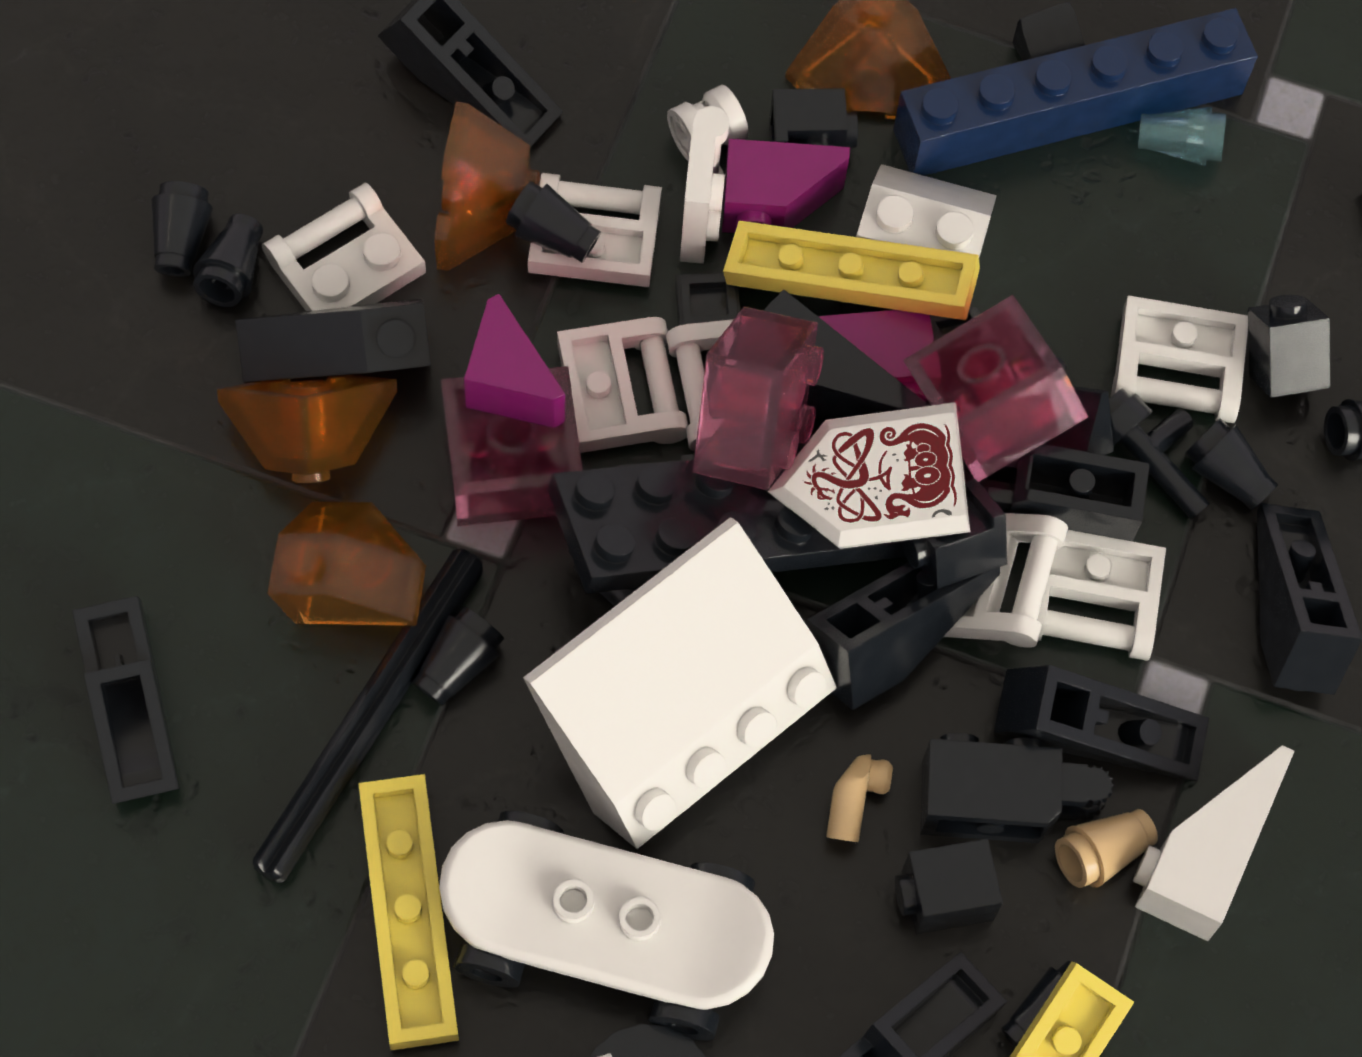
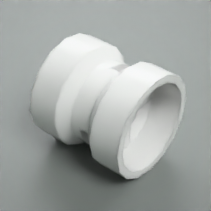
[667,85,749,162]

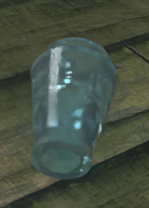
[1138,107,1227,166]

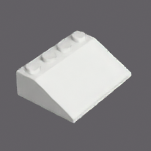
[523,517,837,849]

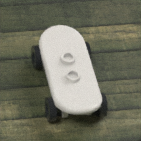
[439,811,774,1041]

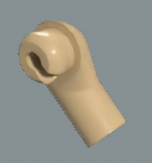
[826,754,893,842]

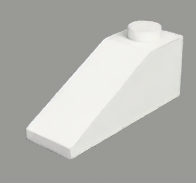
[1133,745,1294,941]

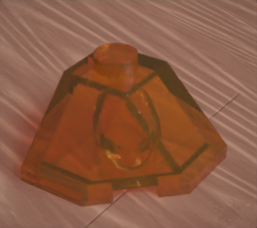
[785,0,951,119]
[435,102,540,271]
[217,375,397,483]
[267,502,426,626]

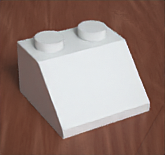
[856,164,997,257]

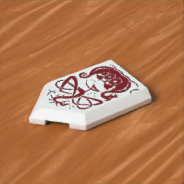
[768,402,970,549]

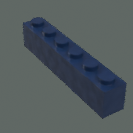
[893,8,1258,176]

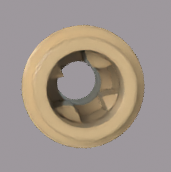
[1055,809,1158,888]

